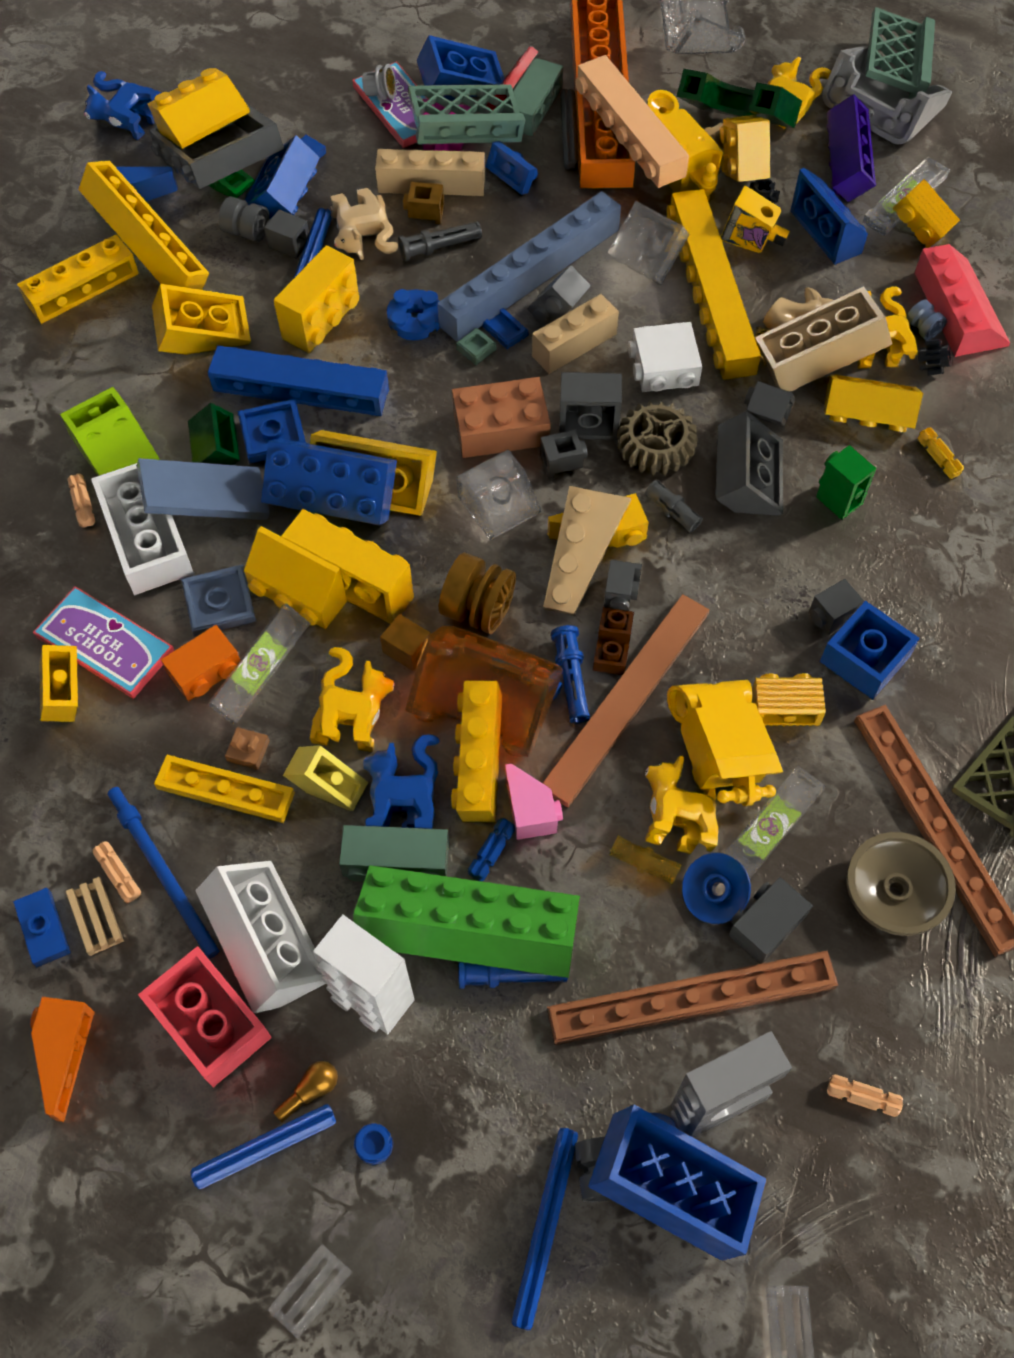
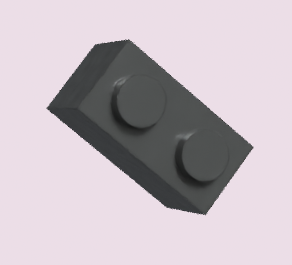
[527,265,591,326]
[744,381,795,427]
[729,877,813,964]

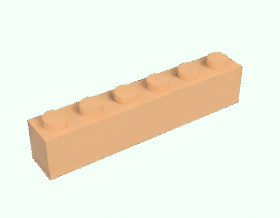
[575,55,689,188]

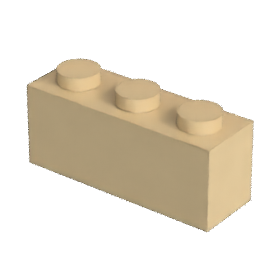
[532,294,619,374]

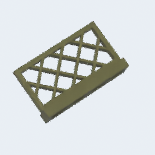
[952,715,1014,838]

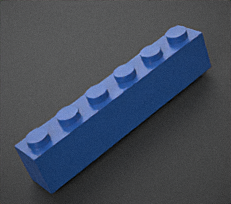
[208,345,389,416]

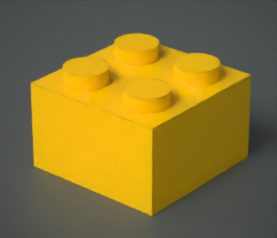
[720,115,770,182]

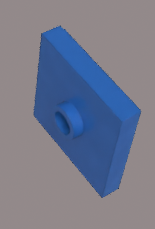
[237,399,306,464]

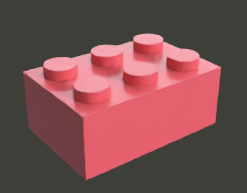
[138,946,272,1088]

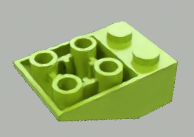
[60,387,160,476]

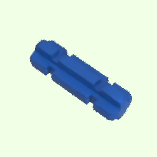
[468,818,515,881]

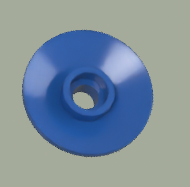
[682,853,751,924]

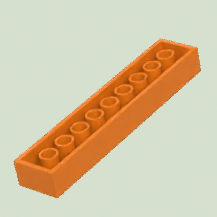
[570,0,635,189]

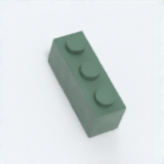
[501,57,563,136]
[339,825,449,882]

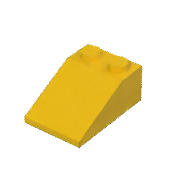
[152,284,251,355]

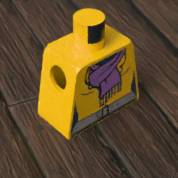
[721,185,790,253]

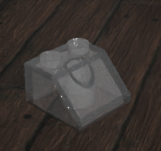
[457,449,541,540]

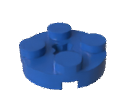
[387,289,440,340]

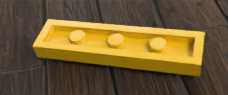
[154,754,295,823]

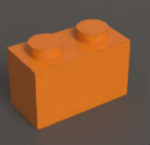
[161,625,241,702]

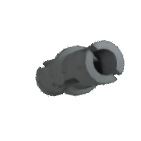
[645,479,703,533]

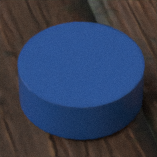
[354,1123,393,1165]

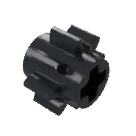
[750,179,780,204]
[918,339,952,376]

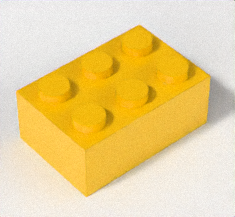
[274,245,359,353]

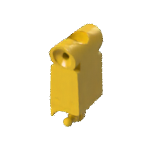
[647,89,723,201]
[667,680,783,806]

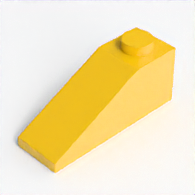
[547,493,649,548]

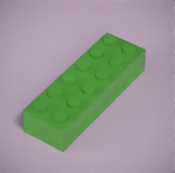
[353,865,580,978]

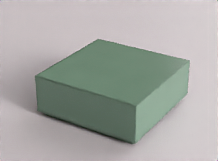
[456,328,497,365]

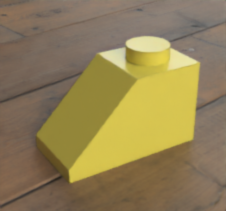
[283,745,368,811]

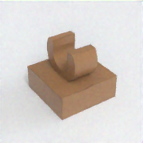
[225,727,270,770]

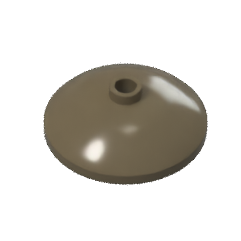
[846,832,956,936]

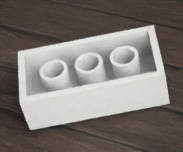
[91,463,194,595]
[313,914,415,1035]

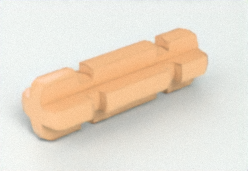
[67,473,96,528]
[92,841,141,903]
[827,1074,903,1117]

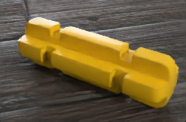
[918,427,964,479]

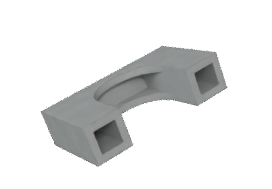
[669,1031,792,1138]

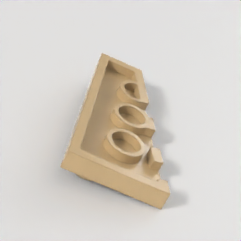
[543,486,631,615]

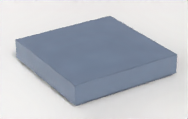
[181,564,257,637]

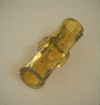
[609,835,682,885]

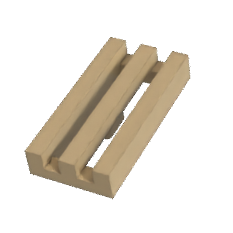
[66,877,124,956]

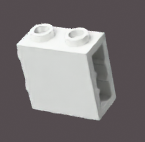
[628,322,702,392]

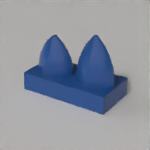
[485,141,538,195]

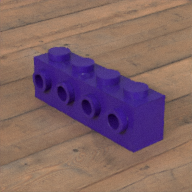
[826,94,876,202]

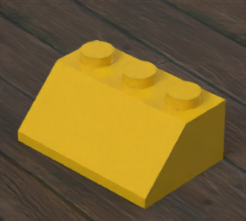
[147,68,250,149]
[824,373,923,432]
[244,526,347,629]

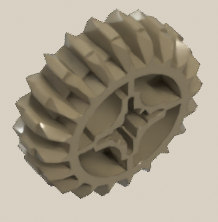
[617,400,698,476]

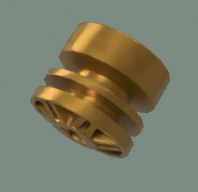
[438,552,516,634]

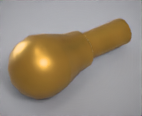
[273,1061,338,1123]

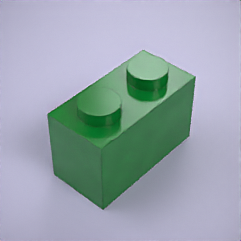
[816,445,877,520]

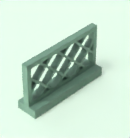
[865,7,935,99]
[408,85,525,144]

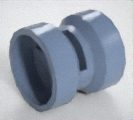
[906,299,947,340]

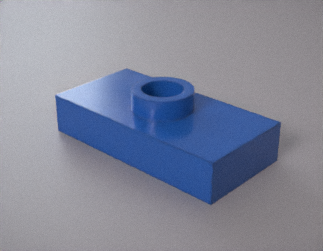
[13,887,71,968]

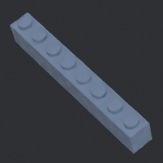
[438,191,621,342]

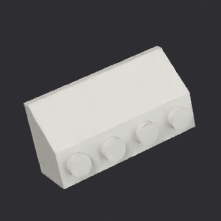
[195,861,326,1013]

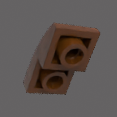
[593,607,634,675]

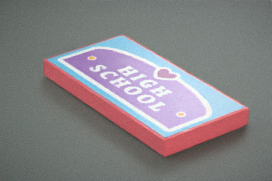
[352,61,428,148]
[33,586,175,699]

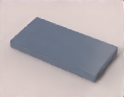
[136,458,269,520]

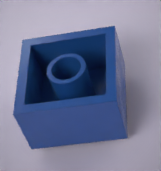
[820,601,920,700]

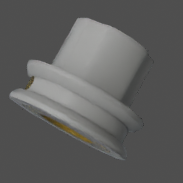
[362,63,396,101]

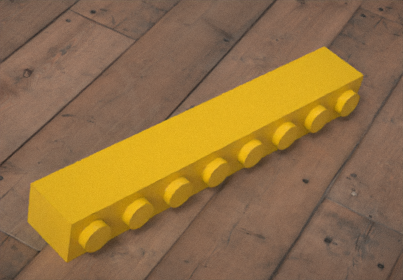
[667,189,761,380]

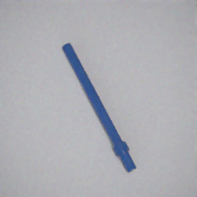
[107,787,220,959]

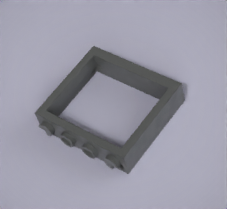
[149,103,284,189]

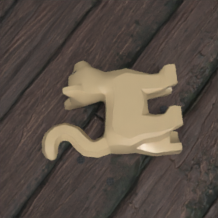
[330,188,399,260]

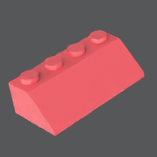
[915,244,1010,357]

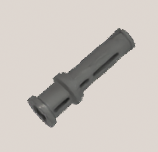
[398,221,482,261]

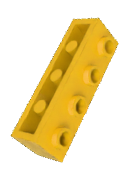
[17,234,139,324]
[451,681,502,822]

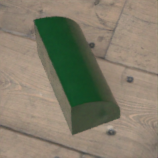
[188,402,240,465]

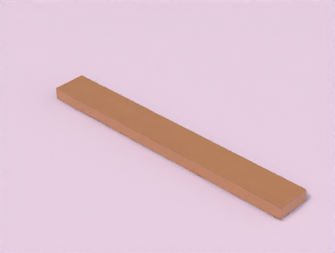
[543,594,710,808]
[854,704,1014,957]
[547,950,838,1045]

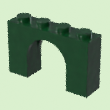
[677,69,802,128]

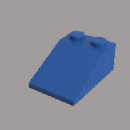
[417,35,505,101]

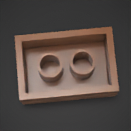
[452,377,551,458]

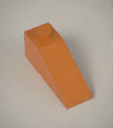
[30,996,94,1122]

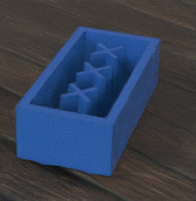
[261,438,397,525]
[588,1104,766,1261]

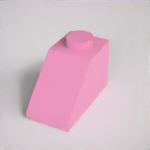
[505,764,563,840]

